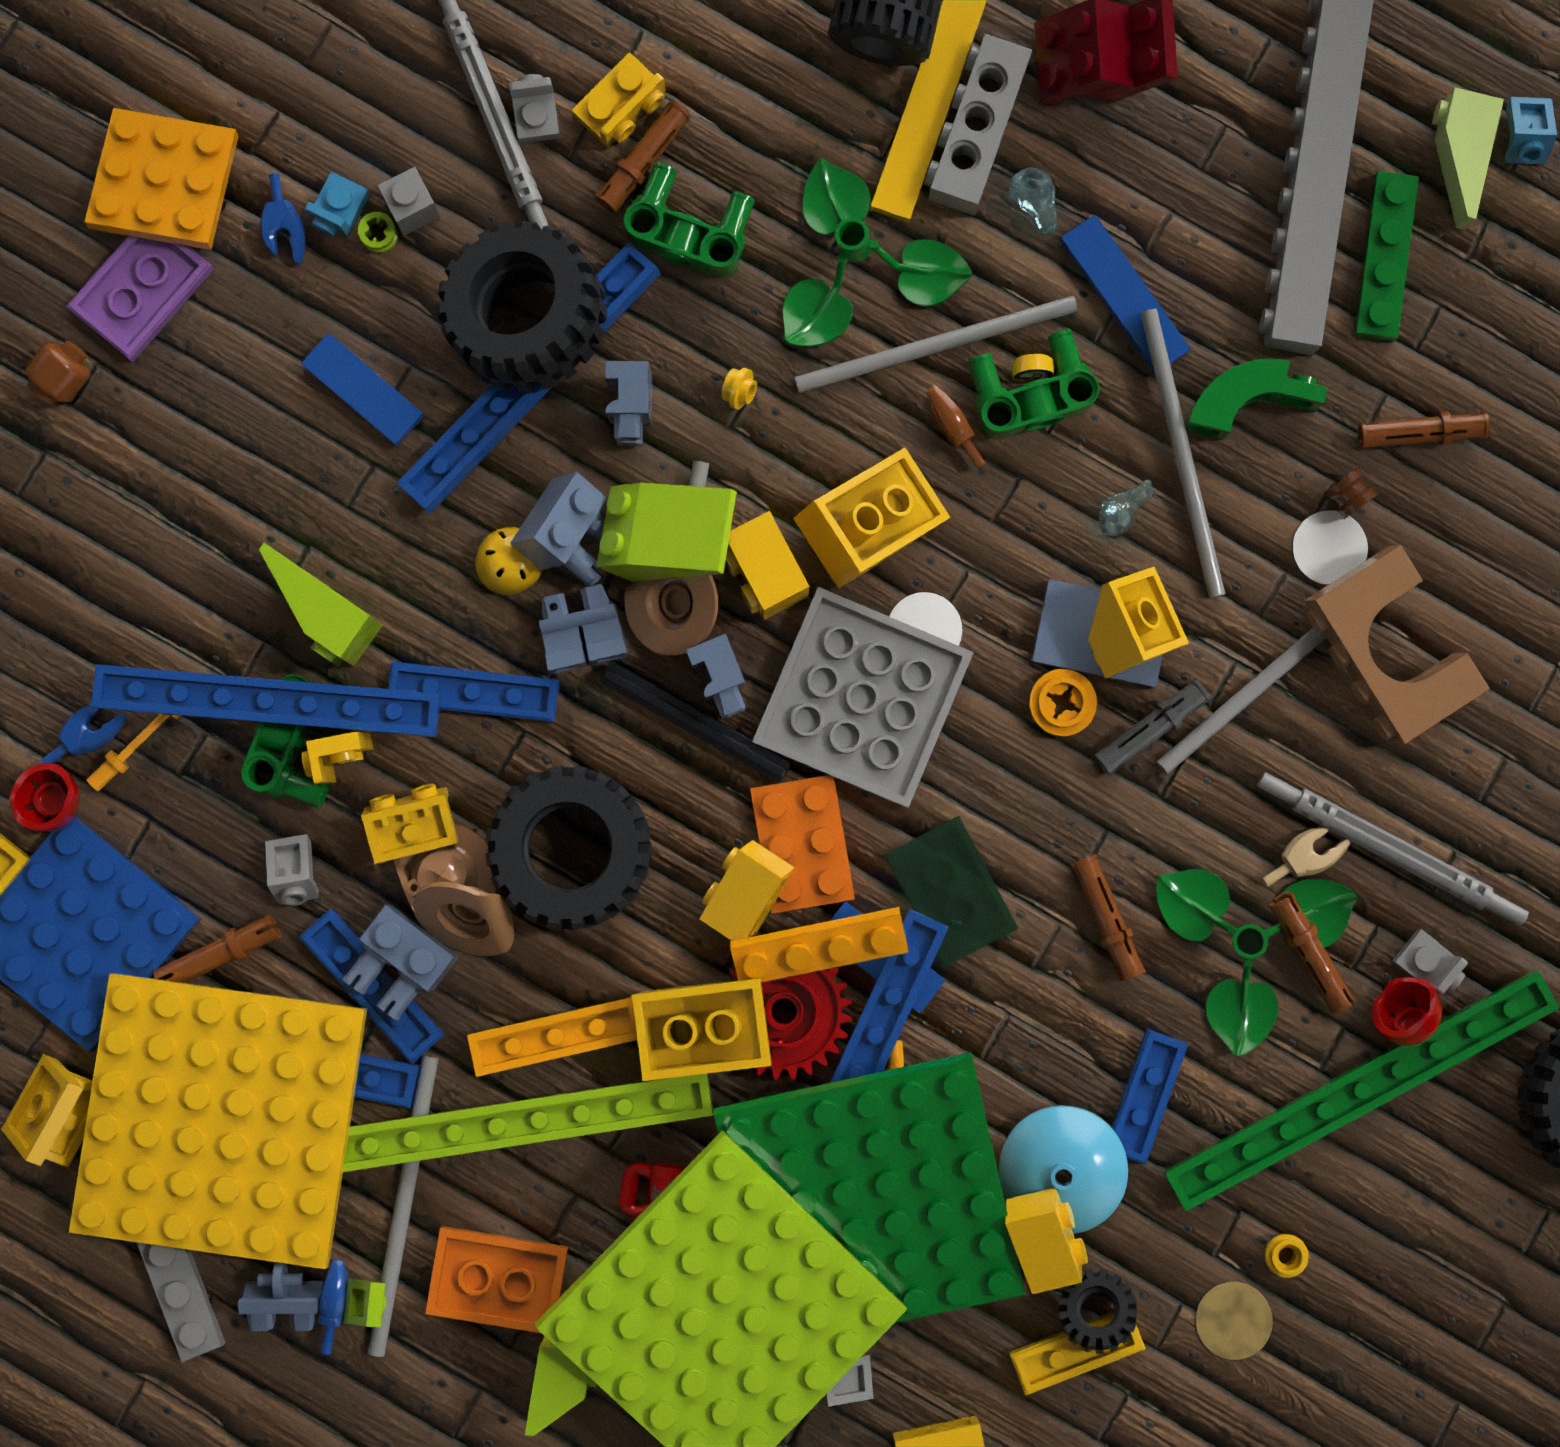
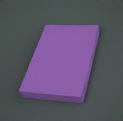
[66,236,214,362]

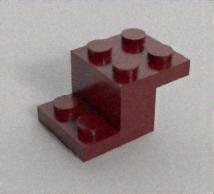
[1034,0,1178,106]

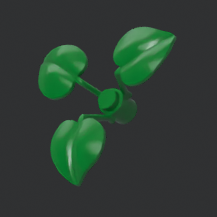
[782,158,972,347]
[1156,869,1357,1056]

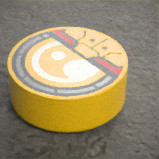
[1011,354,1054,383]

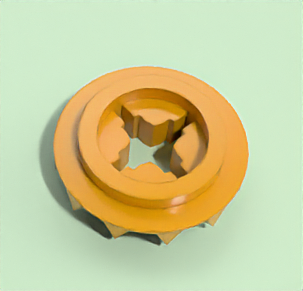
[1029,669,1097,737]

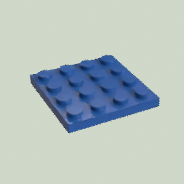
[0,816,202,1052]

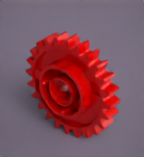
[729,967,852,1080]

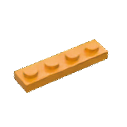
[730,907,909,982]
[467,997,637,1077]

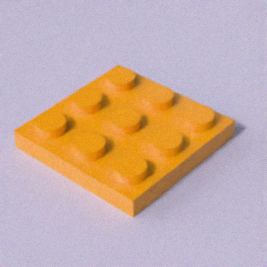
[84,108,239,250]

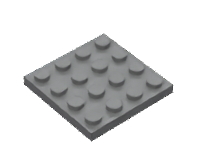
[752,587,974,809]

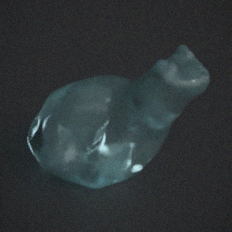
[1008,167,1058,234]
[1099,480,1156,540]

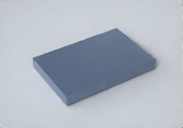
[1031,579,1173,688]

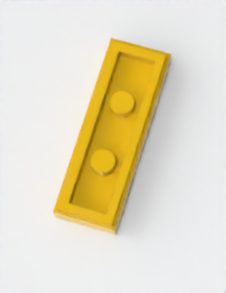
[1009,1311,1146,1396]

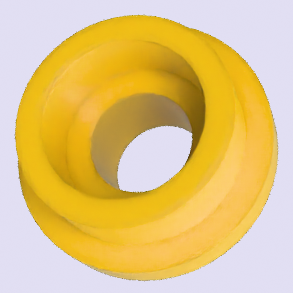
[721,368,757,410]
[1265,1234,1309,1278]

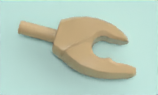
[1262,827,1350,887]

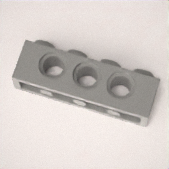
[924,34,1032,216]

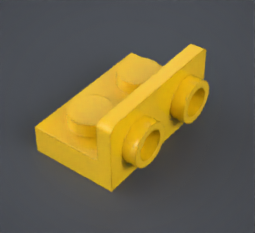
[572,52,666,149]
[302,731,373,784]
[361,784,459,864]

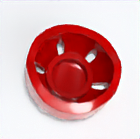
[9,763,80,832]
[1372,977,1442,1046]

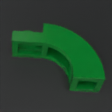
[1184,359,1328,440]

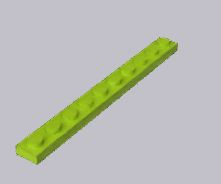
[343,1074,714,1172]

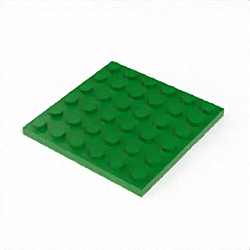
[714,1052,1026,1323]

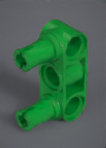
[624,162,755,278]
[968,329,1100,440]
[241,674,329,809]

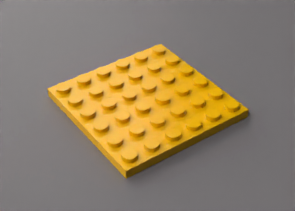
[69,973,367,1269]

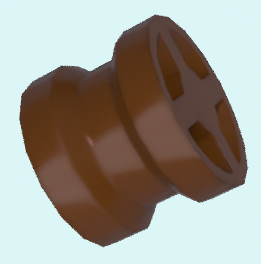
[1324,467,1378,519]

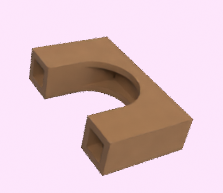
[1304,545,1490,744]

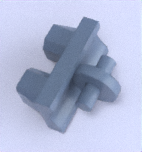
[238,1262,324,1331]

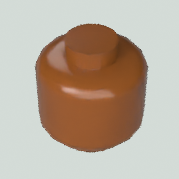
[26,341,90,405]

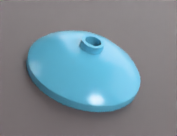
[999,1105,1128,1234]

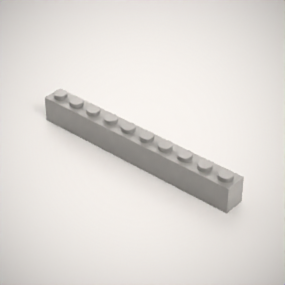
[1259,0,1374,355]

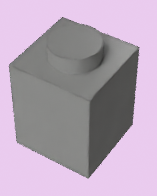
[378,167,440,235]

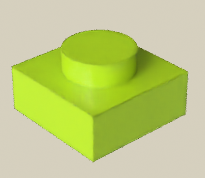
[343,1279,386,1328]

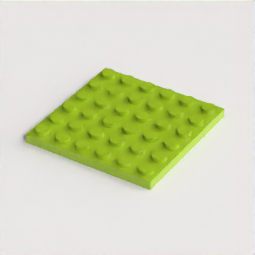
[535,1130,907,1447]

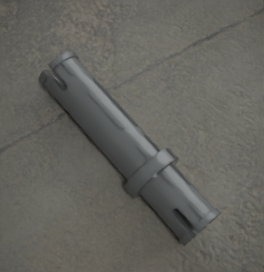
[1094,679,1211,776]

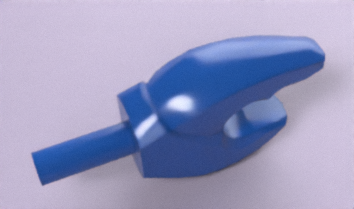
[260,173,306,265]
[40,705,128,764]
[318,1260,348,1355]

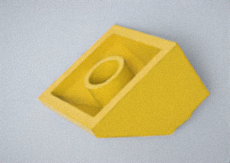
[1088,567,1189,679]

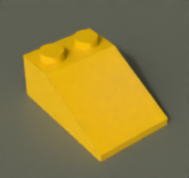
[793,448,951,589]
[632,978,772,1081]

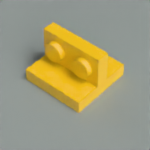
[1,1054,92,1167]

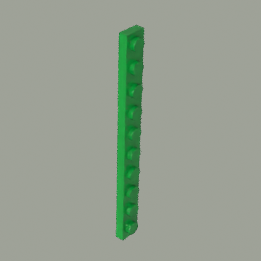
[1163,970,1559,1212]

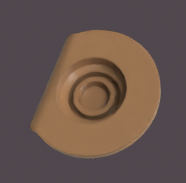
[624,575,718,655]
[394,824,496,927]
[413,882,514,956]

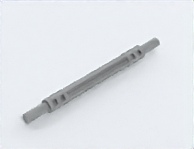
[438,0,548,230]
[1257,772,1529,926]

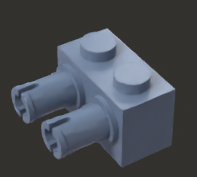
[510,472,607,587]
[342,905,460,1021]

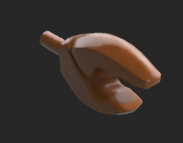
[927,385,986,469]

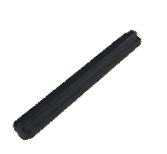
[600,662,791,783]

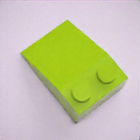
[596,482,737,582]
[259,543,383,666]

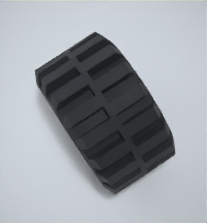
[828,0,941,66]

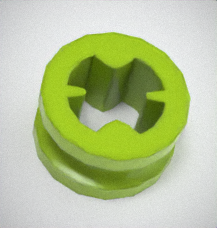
[358,212,398,253]

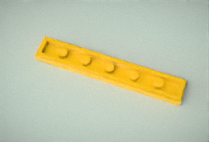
[870,0,987,223]

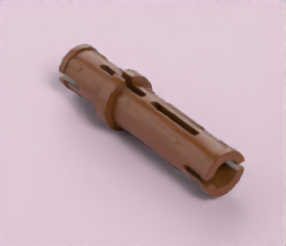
[595,100,691,214]
[1358,411,1490,449]
[1071,854,1146,982]
[1268,891,1355,1014]
[153,913,282,983]

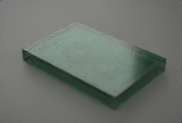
[884,816,1019,968]

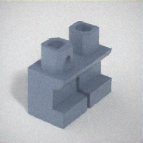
[605,361,652,446]
[539,584,629,675]
[686,634,746,719]

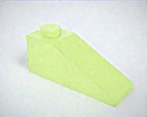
[1432,87,1504,230]

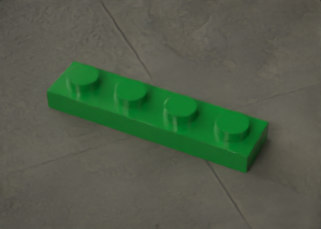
[1353,171,1419,342]

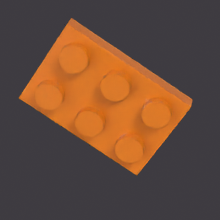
[750,775,855,914]
[425,1226,569,1333]

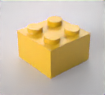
[725,511,809,620]

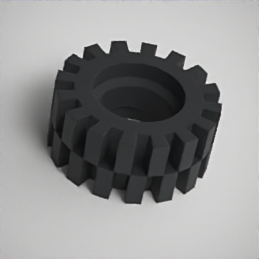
[1058,1269,1137,1354]

